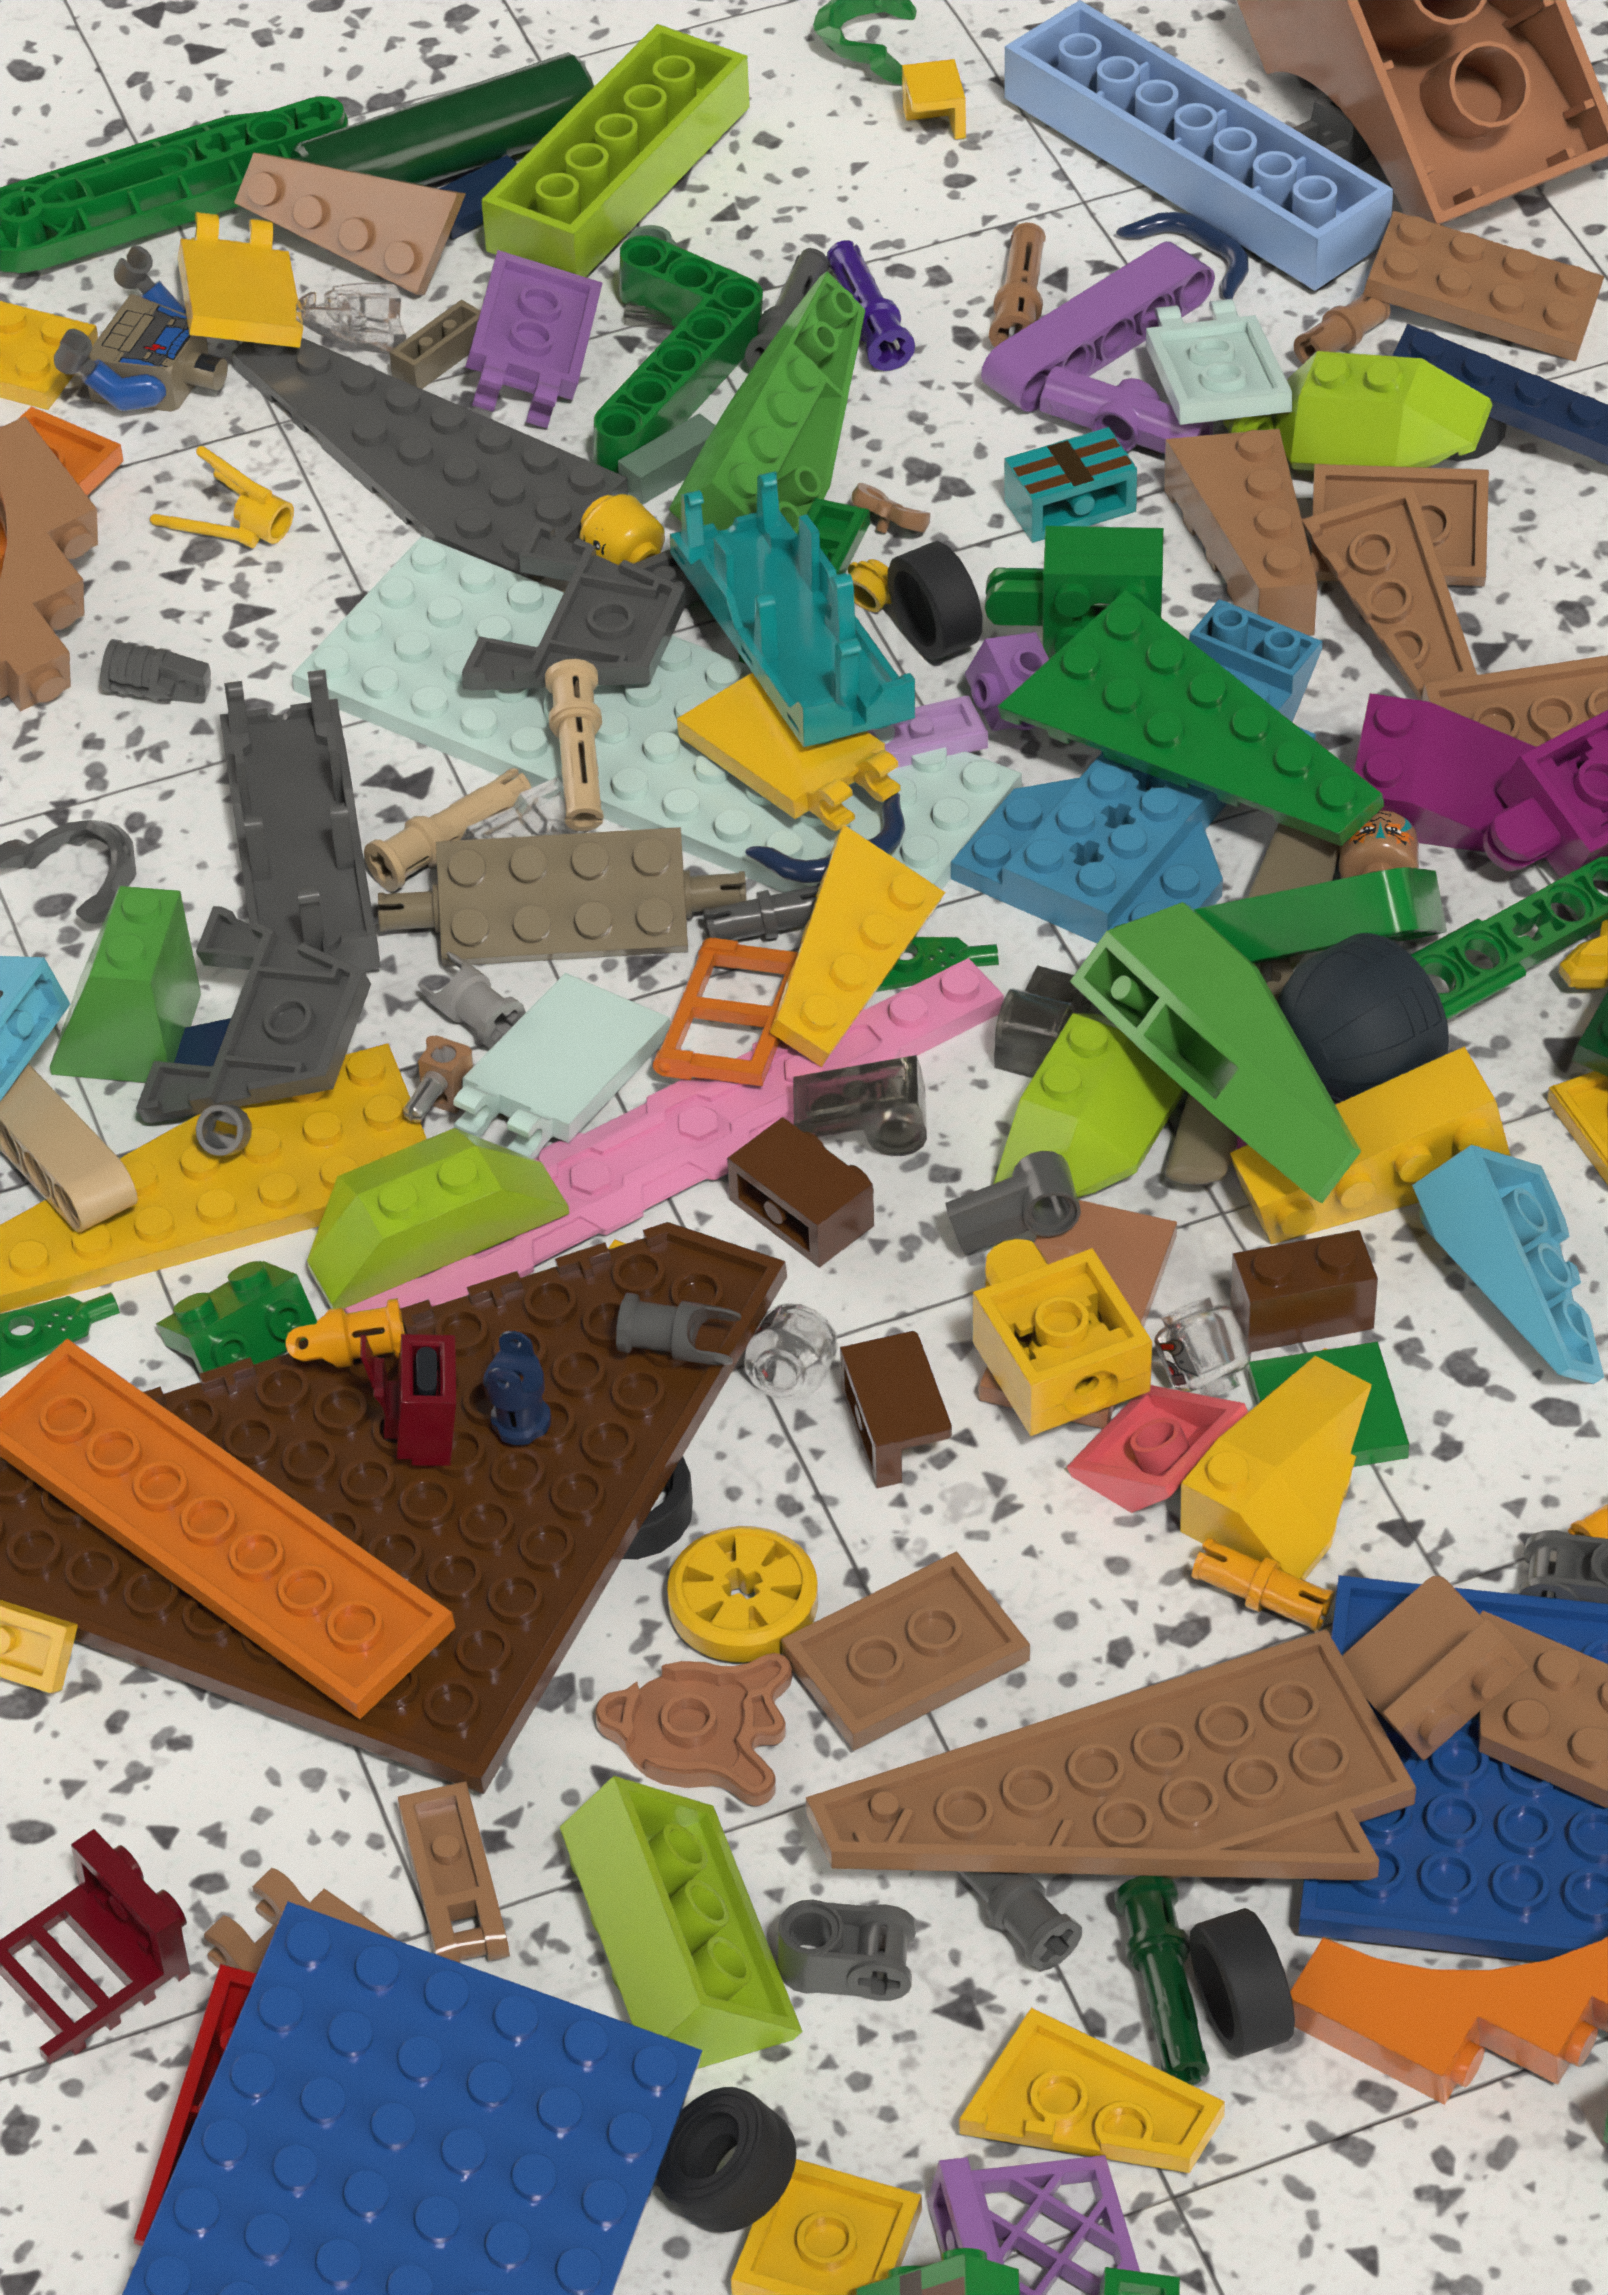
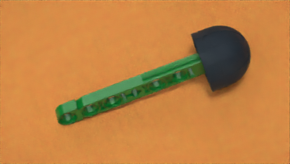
[1277,857,1608,1104]

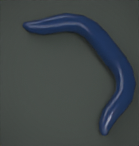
[1116,212,1249,300]
[745,792,905,883]

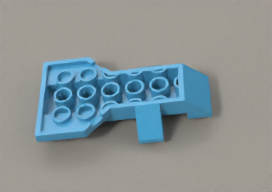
[951,599,1323,943]

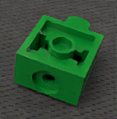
[984,526,1164,659]

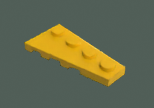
[770,824,946,1067]

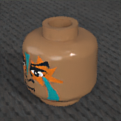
[1339,810,1419,879]

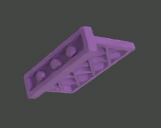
[927,2155,1140,2295]

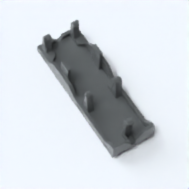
[220,669,381,971]

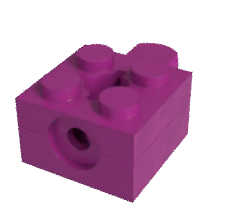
[1483,710,1608,879]

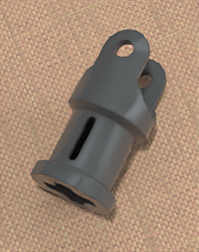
[616,1293,741,1365]

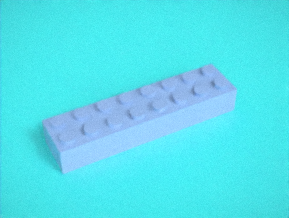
[1004,0,1393,291]

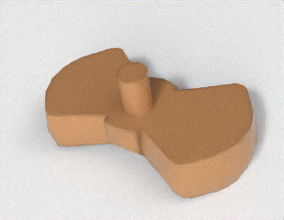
[850,483,931,533]

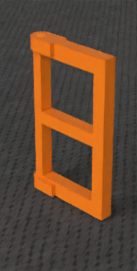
[653,938,798,1086]

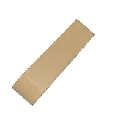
[0,1063,138,1232]

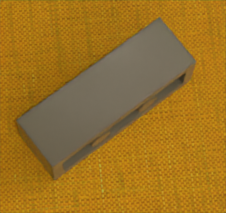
[389,299,480,389]

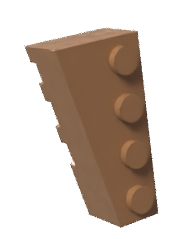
[1164,429,1318,636]

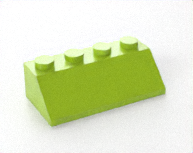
[559,1776,803,2069]

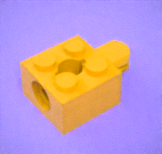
[973,1239,1152,1436]

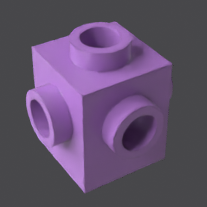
[964,632,1049,731]

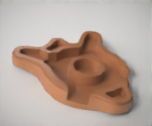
[595,1653,793,1806]

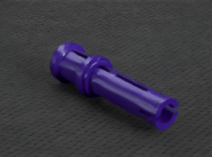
[826,240,916,371]

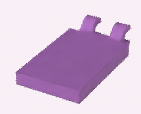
[465,250,603,428]

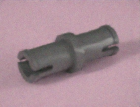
[703,883,820,940]

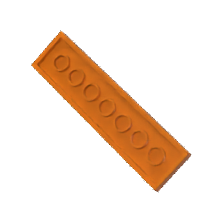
[0,1338,456,1719]

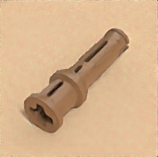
[989,222,1046,347]

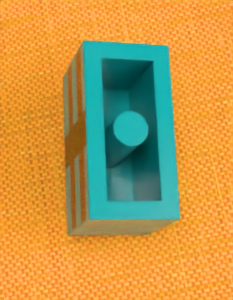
[1004,427,1137,543]

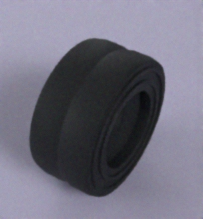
[657,2087,797,2232]

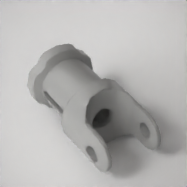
[418,952,526,1049]

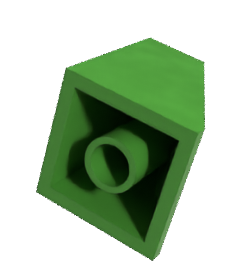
[50,886,201,1083]

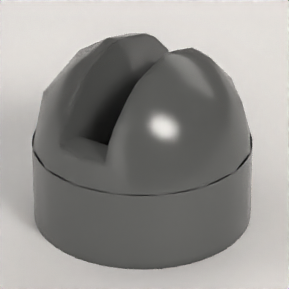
[196,1104,252,1156]

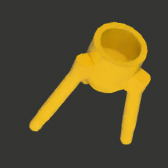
[149,446,294,548]

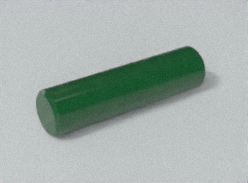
[290,52,594,186]

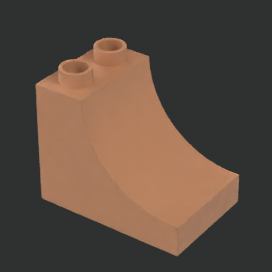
[1237,0,1608,225]

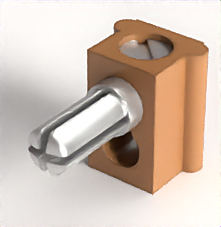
[403,1035,473,1122]

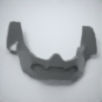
[0,820,137,924]

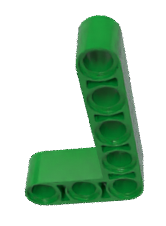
[593,235,763,474]
[1114,867,1447,964]

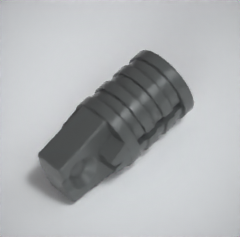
[100,639,211,703]

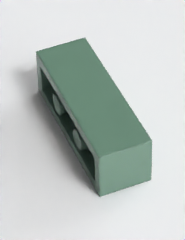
[618,413,715,505]

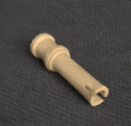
[545,659,604,831]
[364,768,533,891]

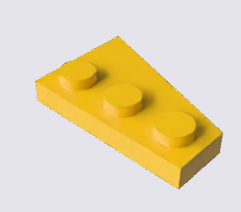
[959,2007,1225,2173]

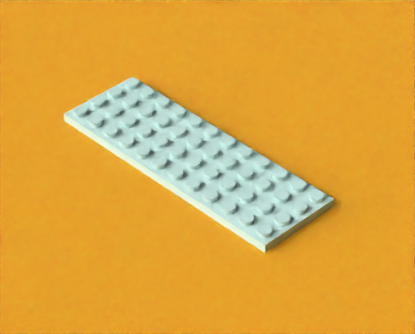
[292,536,1022,892]

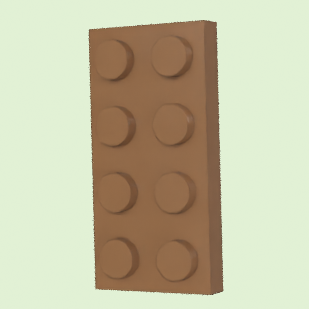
[1363,211,1605,362]

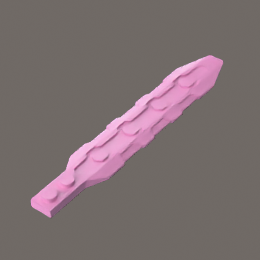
[343,958,1004,1313]

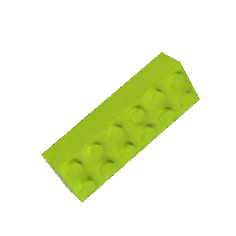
[482,24,750,277]

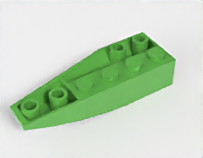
[669,271,865,534]
[1070,902,1361,1203]

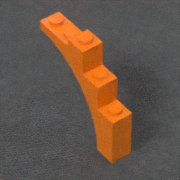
[1290,1937,1608,2105]

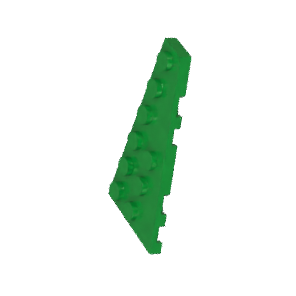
[997,590,1384,846]

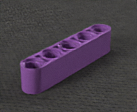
[981,241,1215,412]

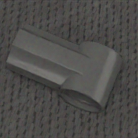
[945,1151,1081,1254]

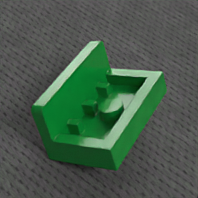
[156,1261,317,1373]

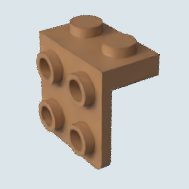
[1342,1576,1528,1761]

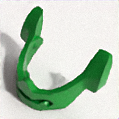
[813,0,917,85]

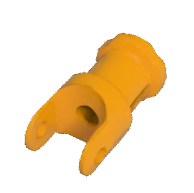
[286,1298,405,1369]

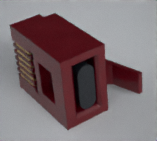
[360,1334,456,1466]

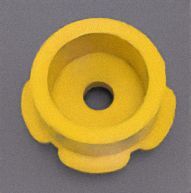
[848,559,892,613]

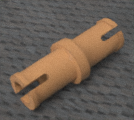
[1293,292,1391,364]

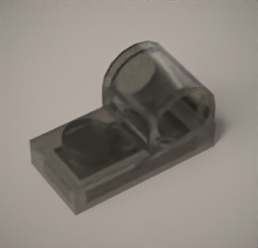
[994,965,1093,1078]
[793,1055,927,1156]

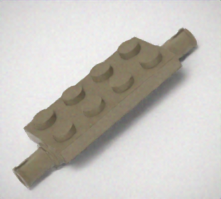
[378,827,747,967]

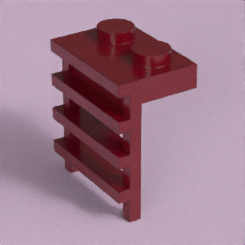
[0,1829,191,2065]

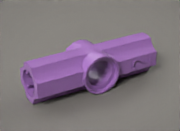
[1040,366,1214,454]

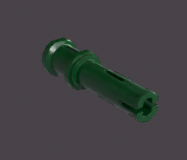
[1114,1875,1210,2086]

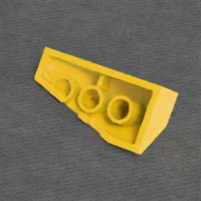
[1180,1348,1372,1580]

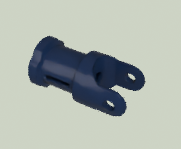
[483,1331,551,1445]

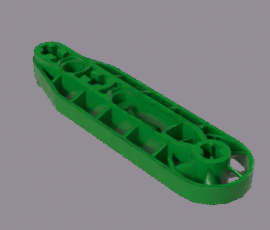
[0,96,349,273]

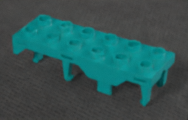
[670,471,915,747]

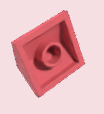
[1067,1385,1248,1513]

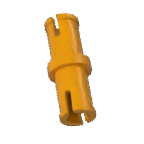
[1191,1537,1335,1632]

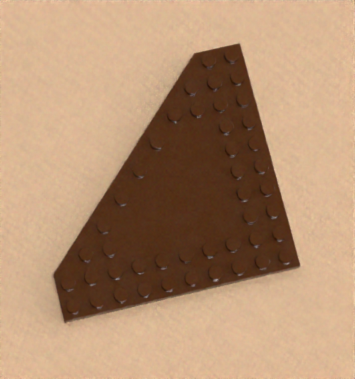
[0,1222,787,1794]

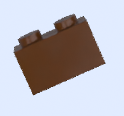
[727,1117,874,1268]
[1230,1230,1378,1353]

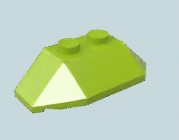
[1272,351,1493,471]
[993,1013,1185,1197]
[307,1128,570,1309]

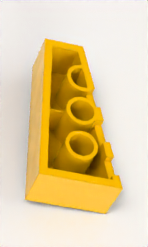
[1230,1046,1511,1245]

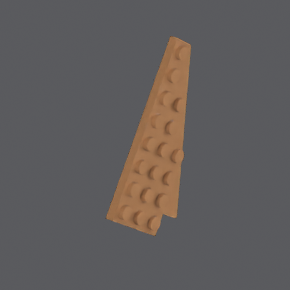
[806,1629,1416,1880]

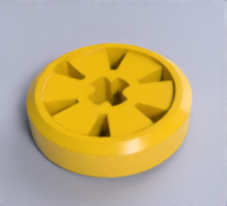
[667,1526,818,1662]

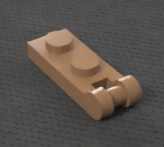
[398,1781,510,1963]

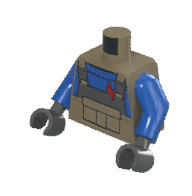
[54,246,228,412]

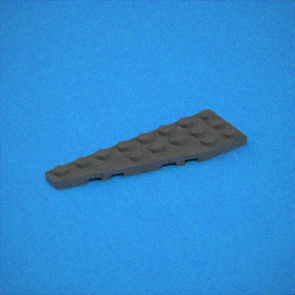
[232,338,628,583]

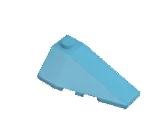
[1412,1145,1604,1384]

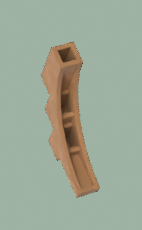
[0,416,98,712]

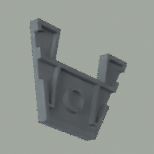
[462,521,686,691]
[136,906,371,1123]

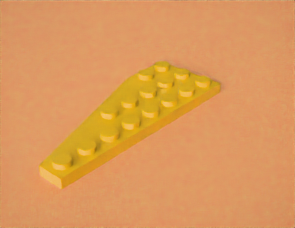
[0,1043,427,1314]

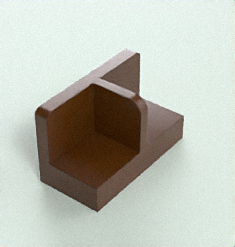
[840,1331,952,1489]

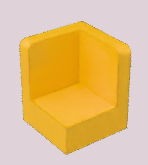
[902,59,966,140]

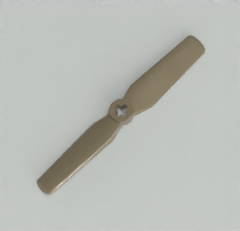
[1165,823,1339,1184]

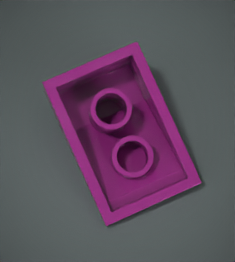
[1354,693,1536,853]

